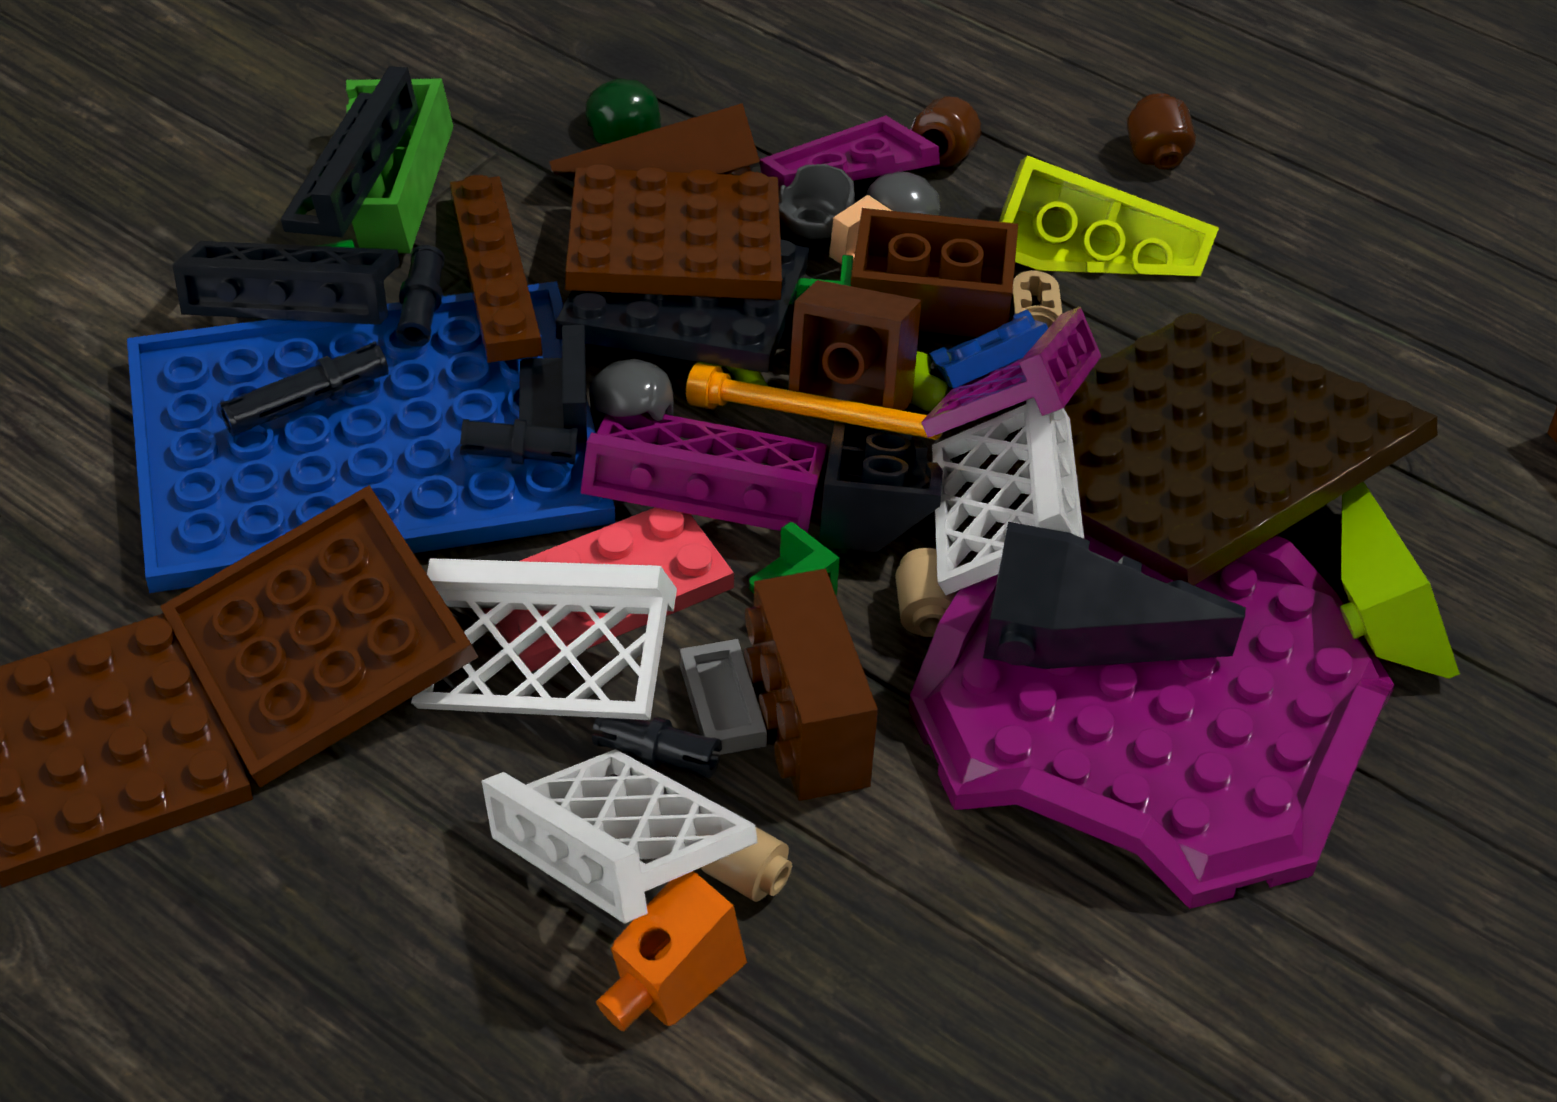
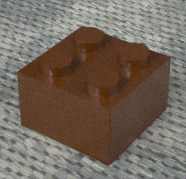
[788,280,922,411]

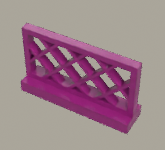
[921,306,1101,438]
[581,411,827,533]

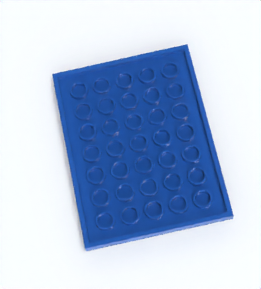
[127,281,615,593]

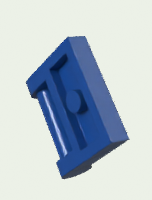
[929,309,1048,389]

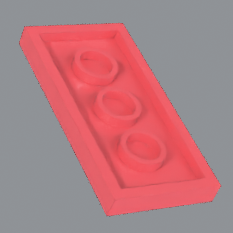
[481,507,734,672]

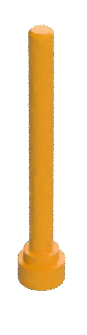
[686,363,943,440]

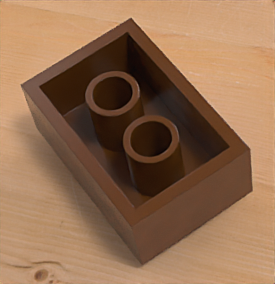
[851,208,1018,338]
[744,569,878,801]

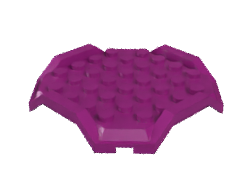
[908,533,1394,909]

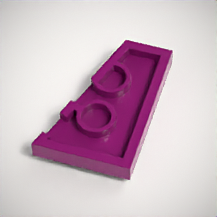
[759,116,940,189]

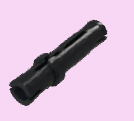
[218,341,389,437]

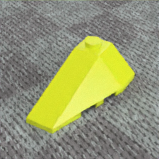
[999,155,1219,276]

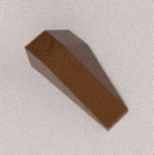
[549,103,760,176]

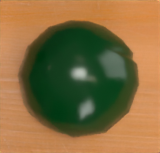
[586,79,661,145]

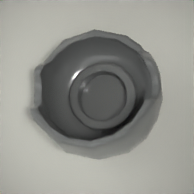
[779,164,855,243]
[866,171,940,216]
[589,359,674,421]

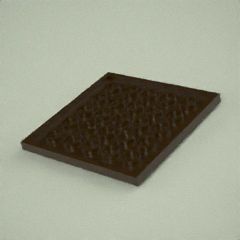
[952,312,1438,585]

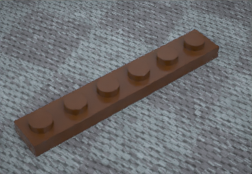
[450,175,543,363]

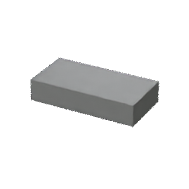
[679,639,767,755]

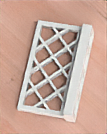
[932,397,1084,595]
[411,558,677,720]
[482,749,758,924]

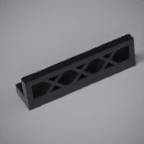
[280,66,419,237]
[172,241,400,325]

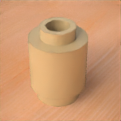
[895,548,957,637]
[697,827,792,902]

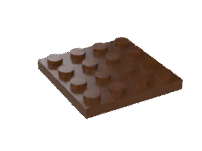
[565,164,782,300]
[160,485,478,788]
[0,613,253,888]

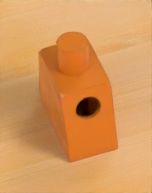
[596,871,747,1031]

